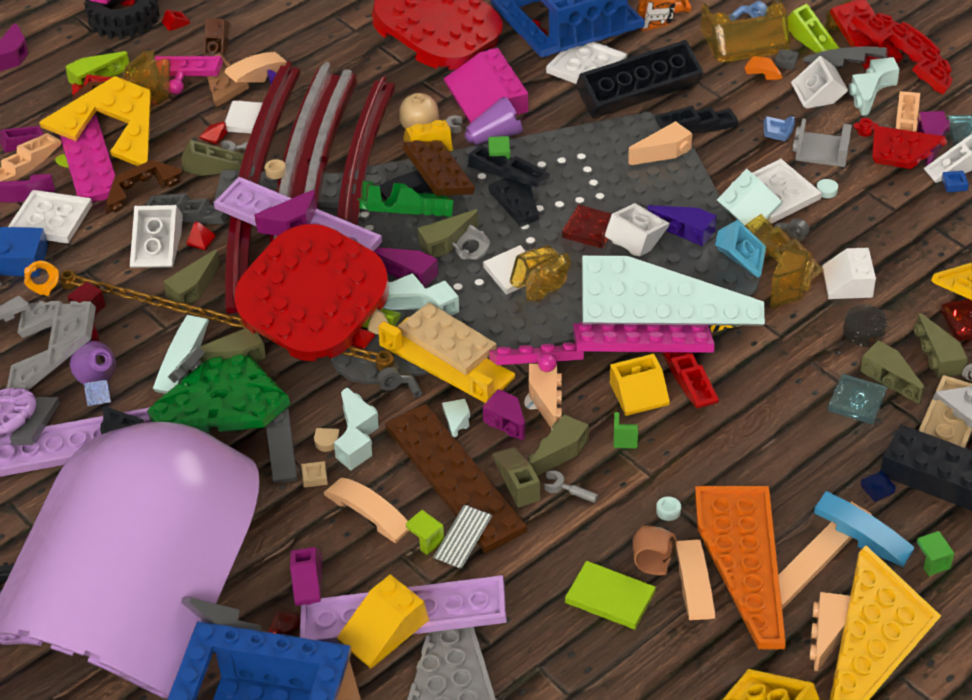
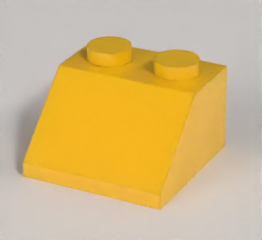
[404,120,453,151]

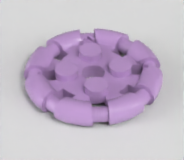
[0,388,37,435]

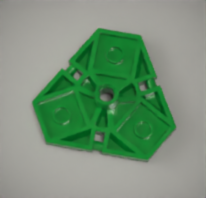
[147,355,290,433]

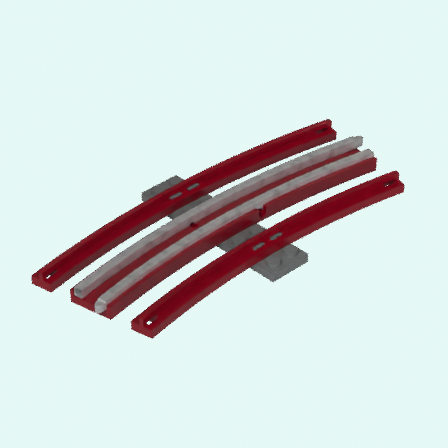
[215,61,395,314]

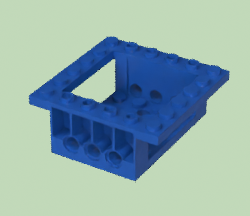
[490,0,645,57]
[167,621,351,700]

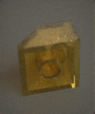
[770,246,814,308]

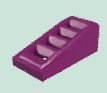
[0,126,44,153]

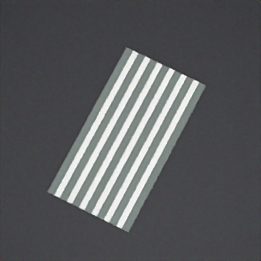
[433,505,492,569]

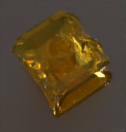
[123,51,170,105]
[509,245,572,302]

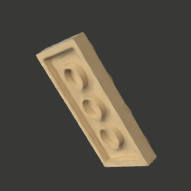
[398,302,497,375]
[919,375,972,448]

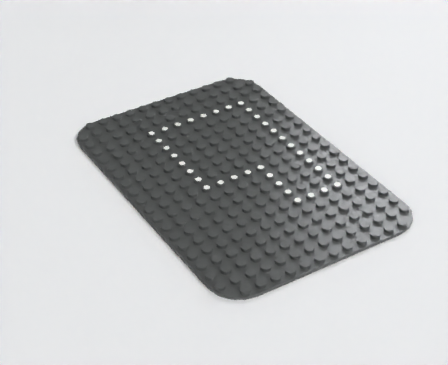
[318,112,760,384]

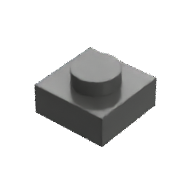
[775,49,799,70]

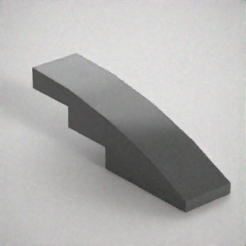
[803,46,888,69]
[145,193,229,224]
[181,597,261,631]

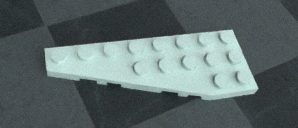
[582,256,765,326]

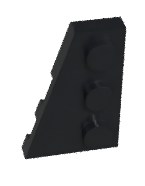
[489,178,539,227]

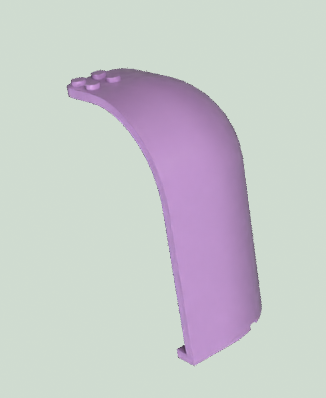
[0,422,259,699]

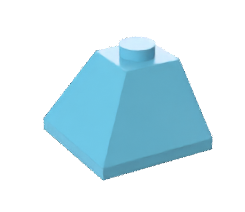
[715,220,766,278]

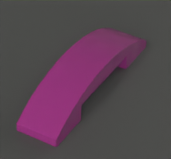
[0,174,55,202]

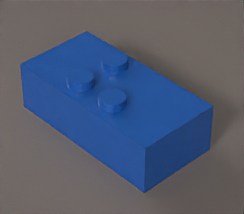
[0,227,48,277]

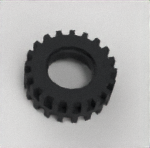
[84,0,160,40]

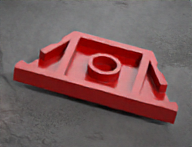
[872,125,947,169]

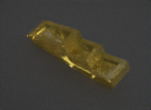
[745,214,824,283]

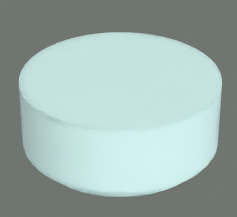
[817,179,838,198]
[656,496,681,521]

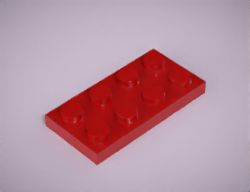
[830,0,903,71]

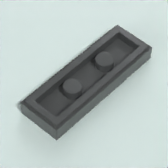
[10,397,60,445]

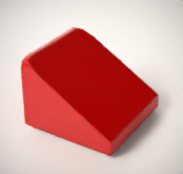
[162,10,190,31]

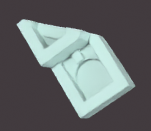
[442,399,470,438]

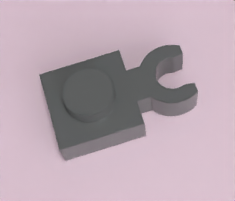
[168,346,205,383]

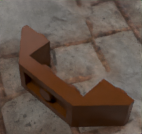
[105,160,182,214]

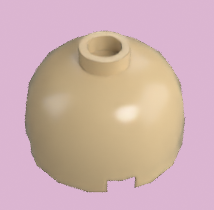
[399,93,439,129]

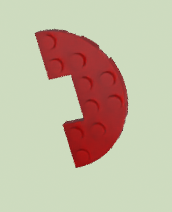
[850,12,953,95]

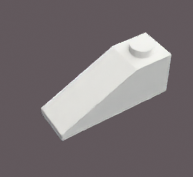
[924,134,972,183]

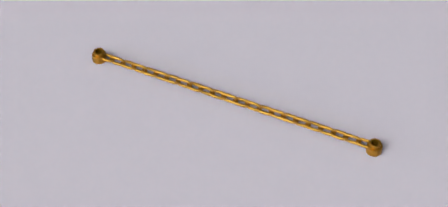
[59,270,394,371]

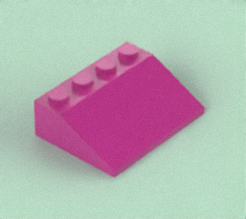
[444,48,528,123]

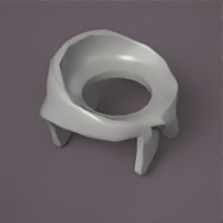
[453,225,490,260]

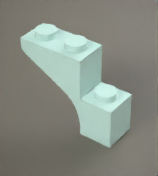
[849,57,899,116]
[383,273,459,316]
[334,388,379,471]

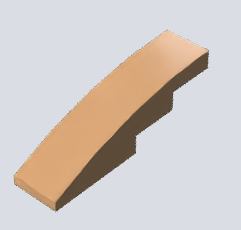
[0,133,62,182]
[676,540,715,620]

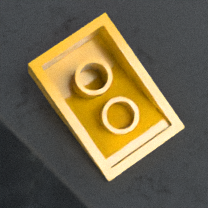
[337,574,429,669]
[723,669,820,700]

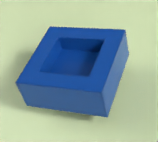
[941,171,969,192]

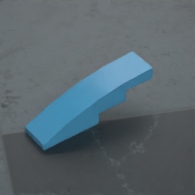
[814,491,915,567]

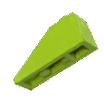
[783,3,839,53]
[65,51,130,86]

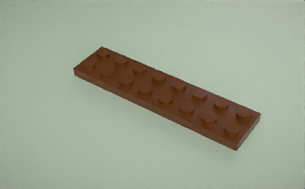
[386,404,527,553]

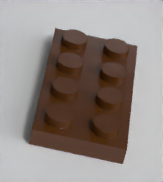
[403,140,475,196]

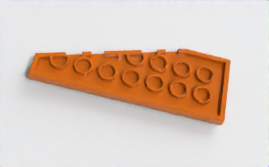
[695,486,786,649]

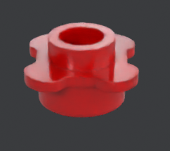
[854,118,878,137]

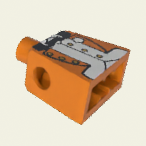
[637,0,683,31]

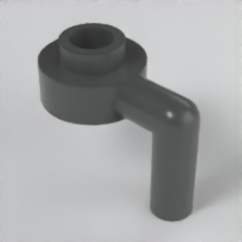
[765,218,810,242]
[377,367,422,398]

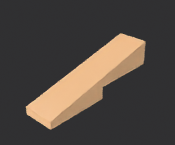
[895,91,920,132]

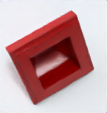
[351,328,375,350]

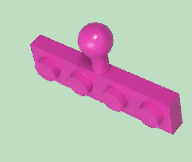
[145,56,224,95]
[489,342,584,372]

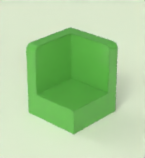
[488,136,510,159]
[614,412,638,448]
[917,531,954,576]

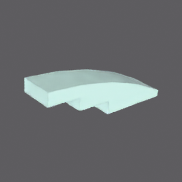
[153,315,209,394]

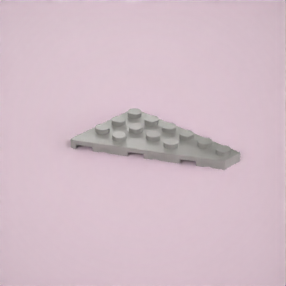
[407,627,496,700]

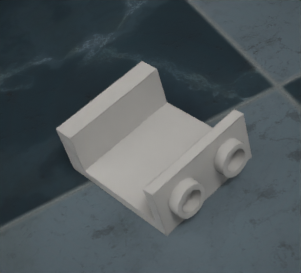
[792,119,852,167]

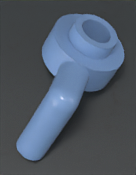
[729,1,769,22]

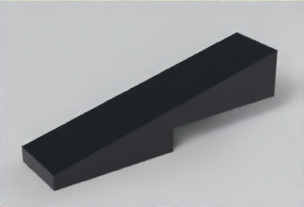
[467,145,550,187]

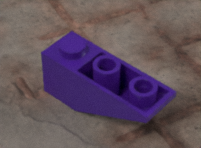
[647,205,717,246]

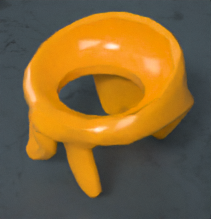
[24,260,59,297]

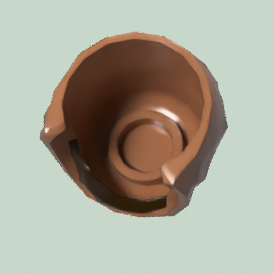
[632,525,677,575]

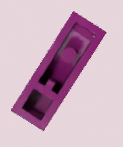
[917,111,950,166]
[374,247,438,288]

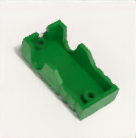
[357,180,454,217]

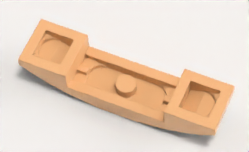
[324,478,409,544]

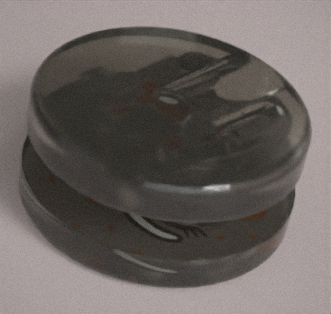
[843,305,887,347]

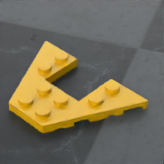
[39,76,151,166]

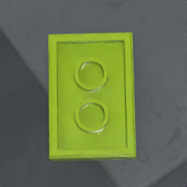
[565,561,656,630]

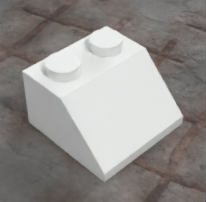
[791,56,848,108]
[605,203,670,257]
[822,248,876,299]

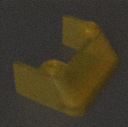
[701,0,790,62]

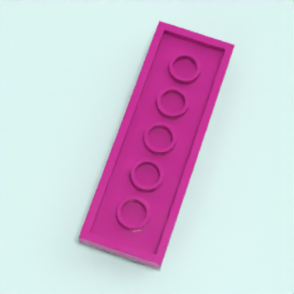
[60,115,115,202]
[573,322,715,353]

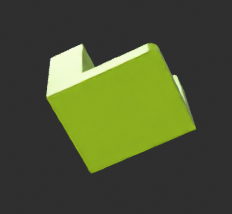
[406,510,444,555]

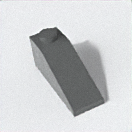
[266,409,297,484]

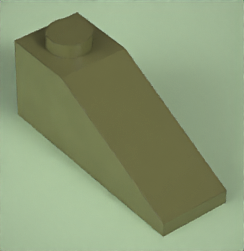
[181,140,244,176]

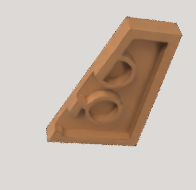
[207,53,249,108]

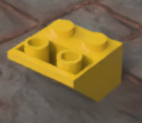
[610,354,670,416]

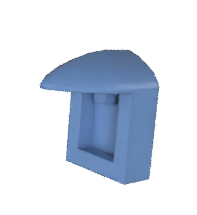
[763,116,795,141]

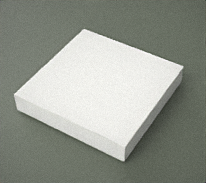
[225,101,263,133]
[483,245,544,295]

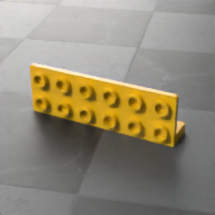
[378,317,515,403]

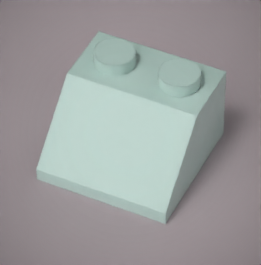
[717,169,783,234]

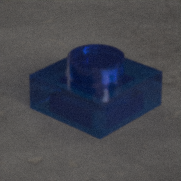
[84,380,111,406]
[861,471,896,502]

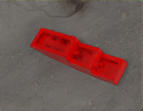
[661,352,719,408]

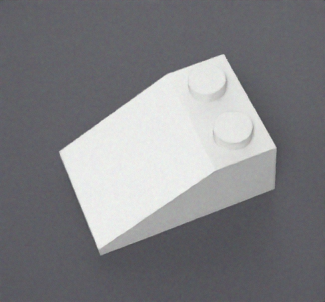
[130,205,183,268]

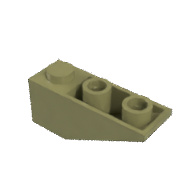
[417,209,479,258]
[163,249,220,310]
[914,313,967,378]
[190,328,266,368]
[860,340,924,404]
[528,415,589,476]
[492,447,540,508]

